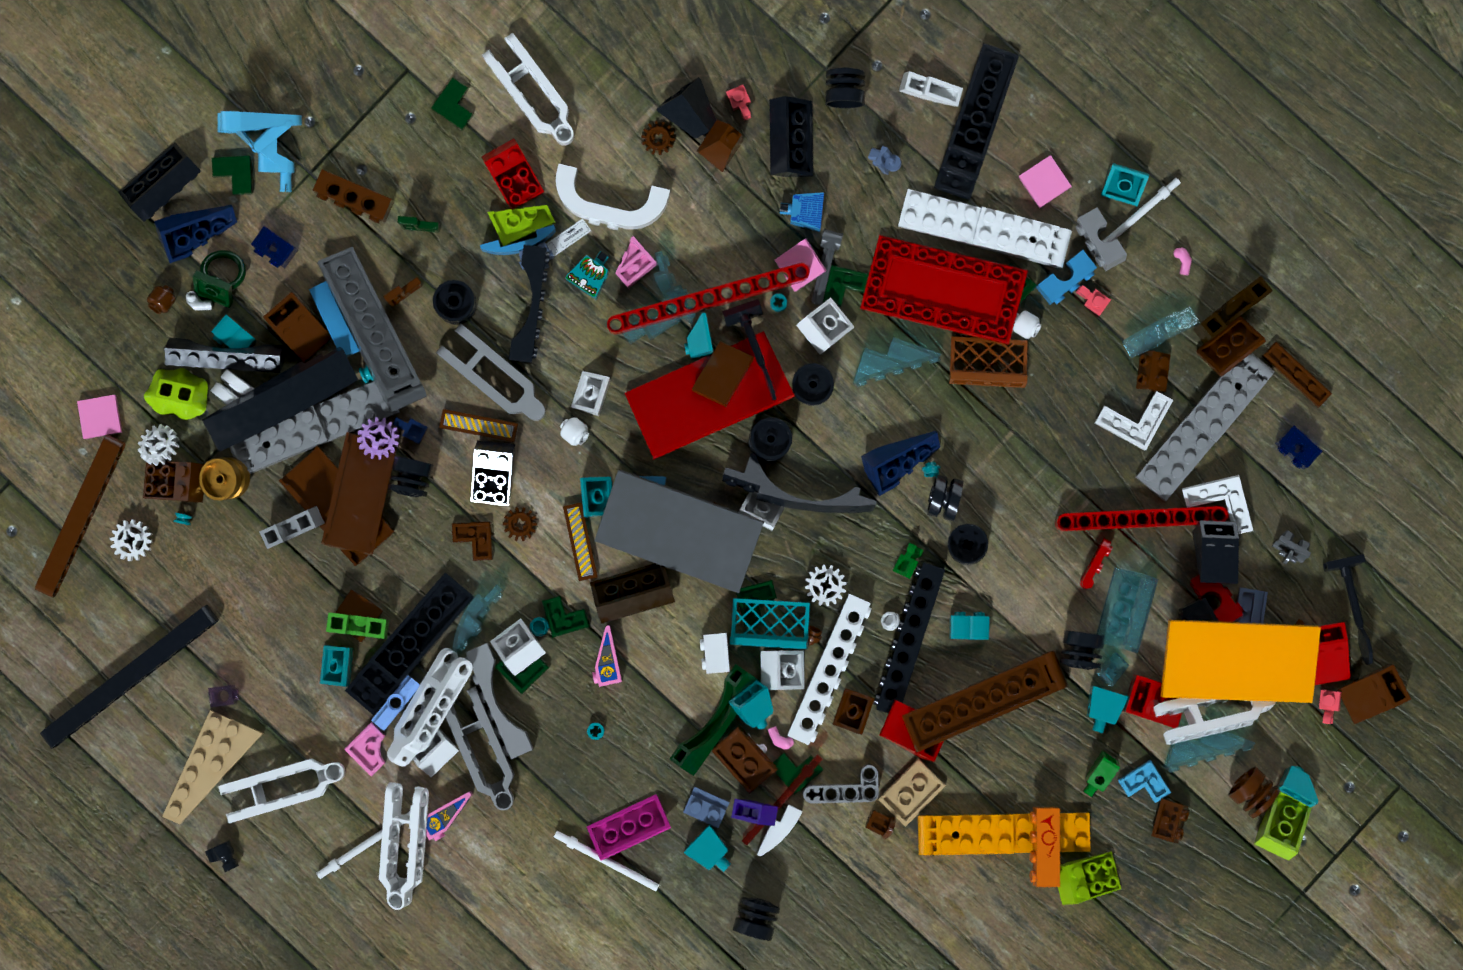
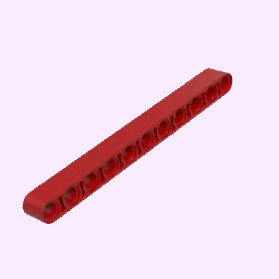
[607,263,810,335]

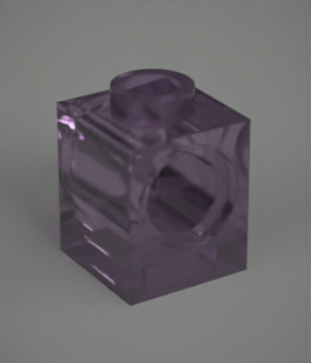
[208,685,239,707]

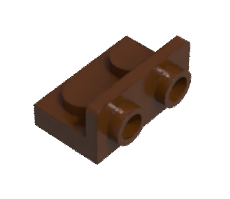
[1151,799,1189,843]

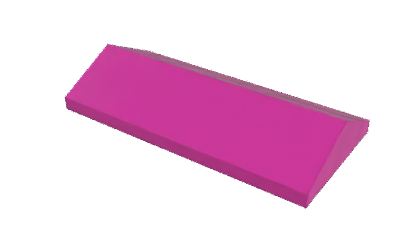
[587,794,671,861]

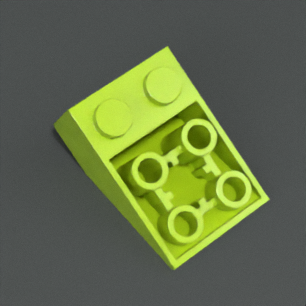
[1058,851,1121,905]

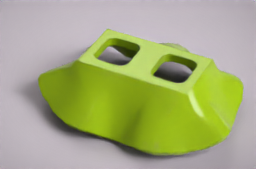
[144,368,208,420]

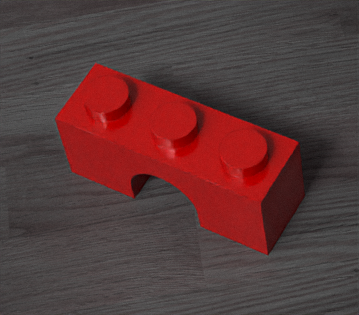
[1190,575,1244,622]

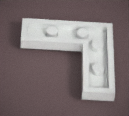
[1095,391,1173,451]
[1182,475,1253,534]

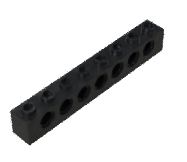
[873,562,945,714]

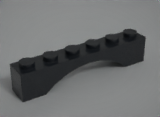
[509,244,550,363]
[164,338,284,373]

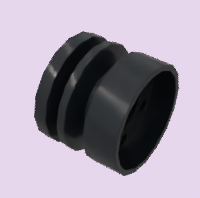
[825,67,865,108]
[388,456,433,498]
[948,523,988,565]
[1060,630,1105,670]
[733,897,780,941]

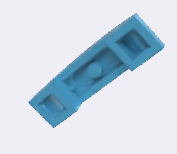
[480,225,556,255]

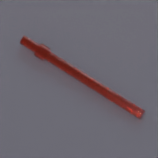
[742,754,823,845]

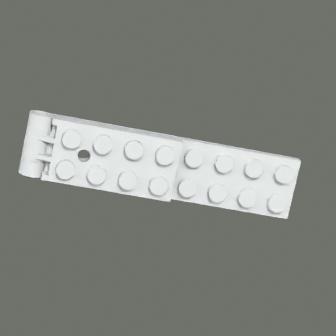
[898,189,1072,269]

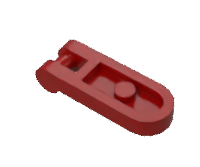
[1080,538,1113,589]

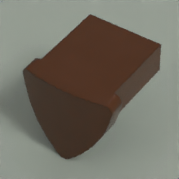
[865,810,896,840]

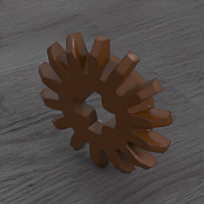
[641,121,675,155]
[503,507,537,541]

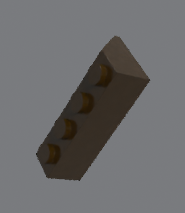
[590,563,675,624]

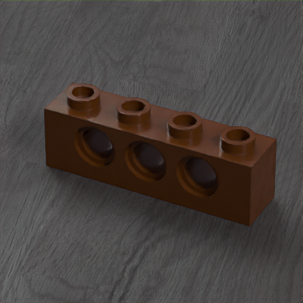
[313,169,394,224]

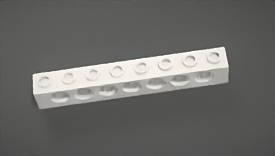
[787,594,872,745]

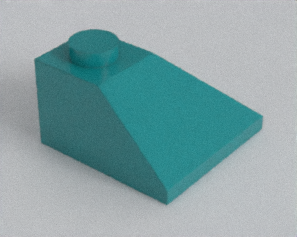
[684,313,713,359]

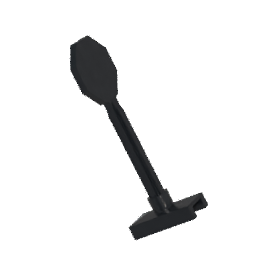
[722,299,777,400]
[1323,554,1373,665]

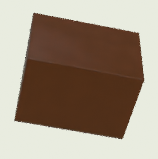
[833,688,875,735]

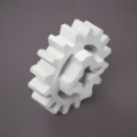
[138,424,179,466]
[110,519,153,561]
[805,565,847,606]

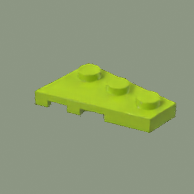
[488,205,555,246]

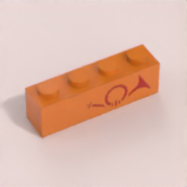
[1030,807,1060,887]

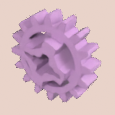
[357,417,399,460]

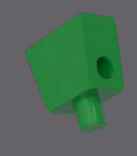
[1083,751,1120,797]

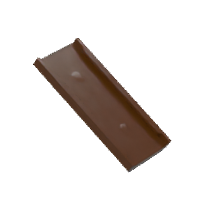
[321,432,397,555]
[279,446,395,566]

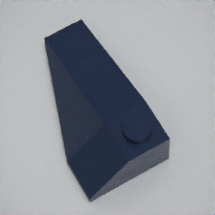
[154,205,237,263]
[861,431,940,496]

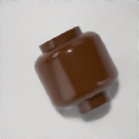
[147,285,176,314]

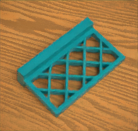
[730,598,810,649]

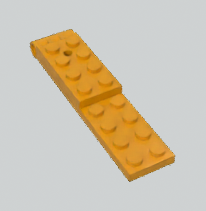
[918,812,1091,855]

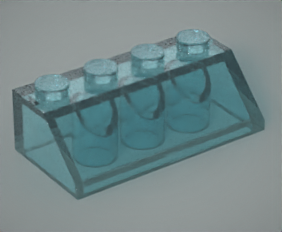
[1097,568,1158,653]

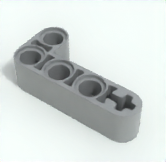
[803,764,879,803]

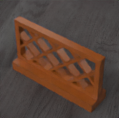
[949,336,1028,388]

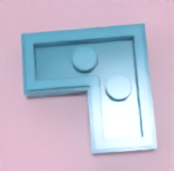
[1118,760,1171,803]

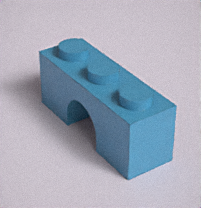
[1036,250,1097,305]

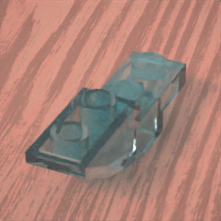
[653,251,696,324]
[1122,306,1200,358]
[453,585,504,652]

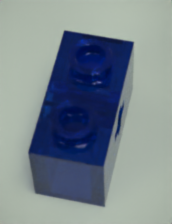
[251,226,298,269]
[1275,426,1323,469]

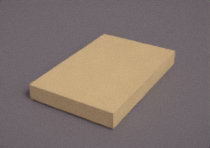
[878,758,946,827]

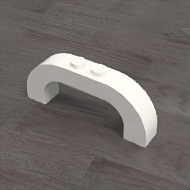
[556,164,670,230]

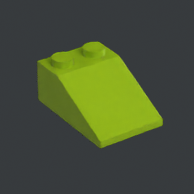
[1254,791,1312,861]

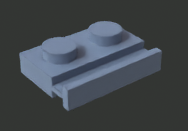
[1237,587,1268,624]
[683,786,730,828]

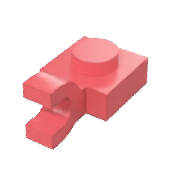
[726,85,751,121]
[1076,285,1111,316]
[1319,690,1342,724]

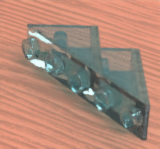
[853,337,941,387]
[1163,731,1256,773]

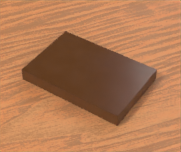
[1196,316,1266,377]
[692,341,754,407]
[712,725,778,794]

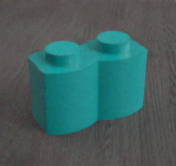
[211,315,257,349]
[949,612,990,640]

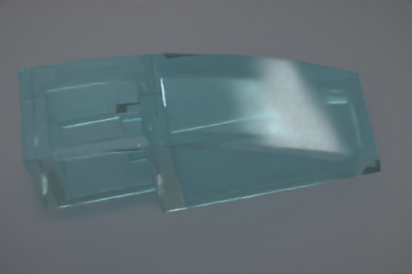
[623,316,682,344]

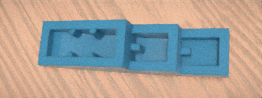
[309,281,360,357]

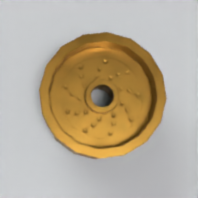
[199,457,250,500]

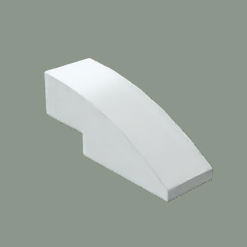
[899,71,963,107]
[757,804,803,856]

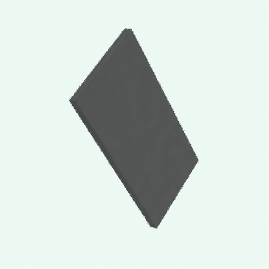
[594,469,764,593]

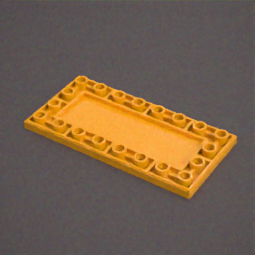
[1161,620,1321,703]

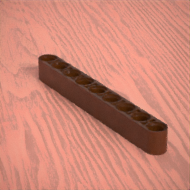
[35,434,126,598]

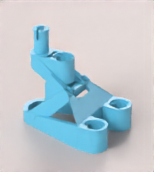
[217,111,302,192]

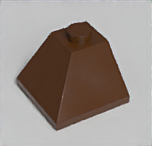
[696,120,743,172]

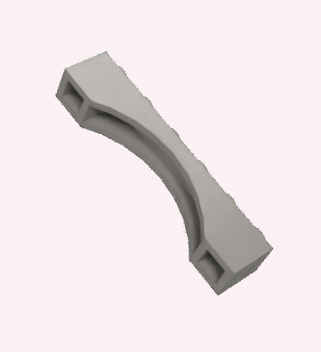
[464,643,534,759]

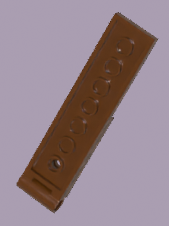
[902,650,1068,752]

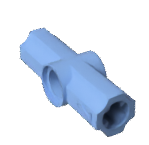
[371,676,420,731]

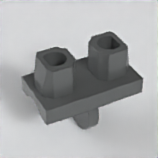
[1272,530,1311,565]

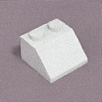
[796,298,854,355]
[490,618,546,676]
[700,633,730,674]
[761,651,804,690]
[413,719,459,777]

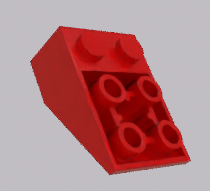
[481,138,544,210]
[1315,622,1350,685]
[1122,675,1182,728]
[879,700,944,762]

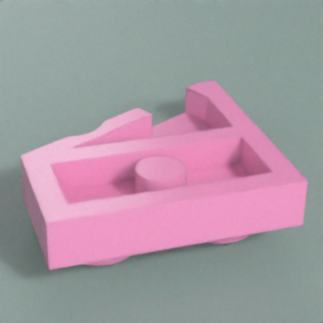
[616,236,657,289]

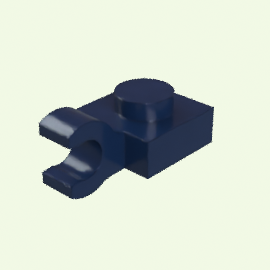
[393,418,428,444]

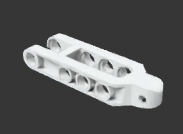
[482,33,574,146]
[387,648,473,767]
[1153,698,1276,745]
[218,758,346,823]
[379,782,429,910]

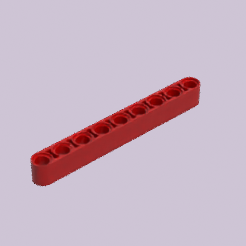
[1055,506,1228,531]

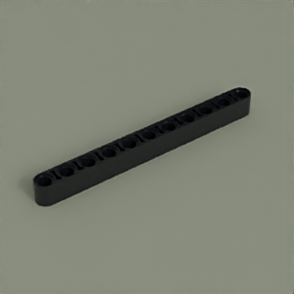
[40,605,219,749]

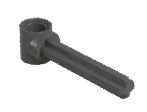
[811,229,843,305]

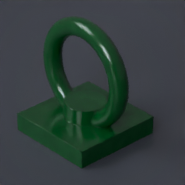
[193,250,246,308]

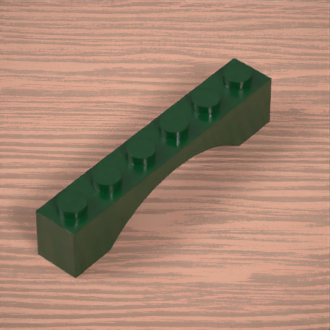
[670,664,760,776]

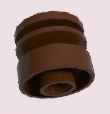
[1228,766,1281,819]

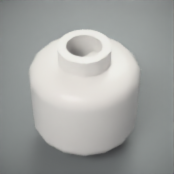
[1013,310,1041,339]
[560,417,589,446]

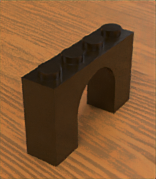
[1193,276,1273,344]

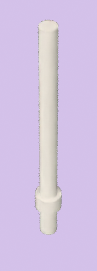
[1090,178,1181,258]
[316,811,410,879]
[554,830,660,891]

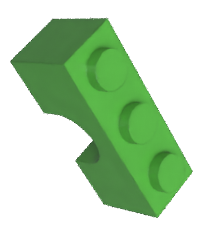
[326,612,389,639]

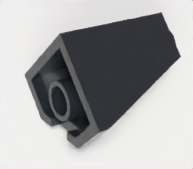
[656,77,716,139]

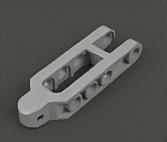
[436,323,546,421]
[440,686,515,811]

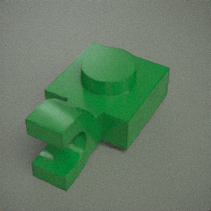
[893,543,924,579]

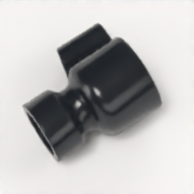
[205,840,239,872]

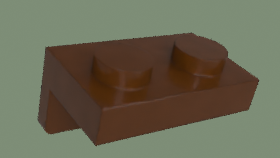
[1136,351,1171,392]

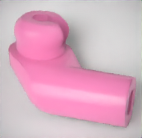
[1174,247,1192,275]
[767,726,794,750]

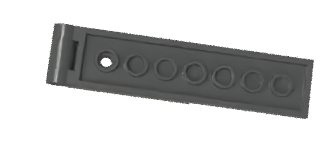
[317,247,427,412]

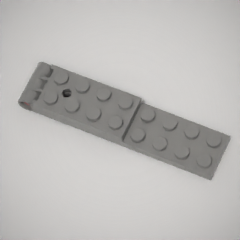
[1136,353,1275,501]
[229,381,400,474]

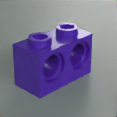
[731,799,778,826]

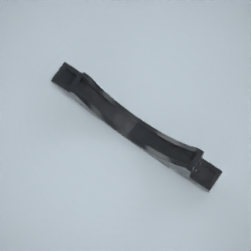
[722,453,877,513]

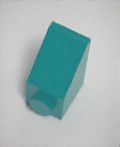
[1278,766,1319,808]

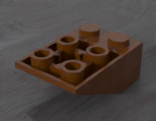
[263,292,332,362]
[143,461,205,503]
[1337,664,1411,724]

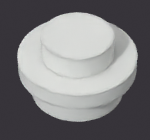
[881,612,900,631]

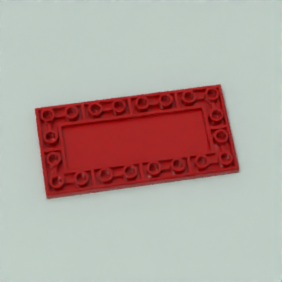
[860,235,1028,345]
[624,331,795,459]

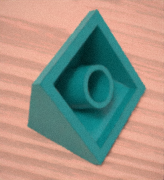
[1101,163,1150,206]
[580,477,612,518]
[320,645,354,687]

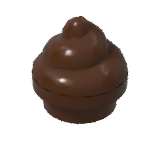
[803,625,822,646]

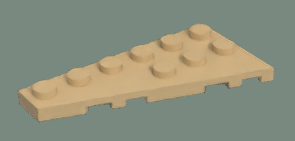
[162,710,264,824]

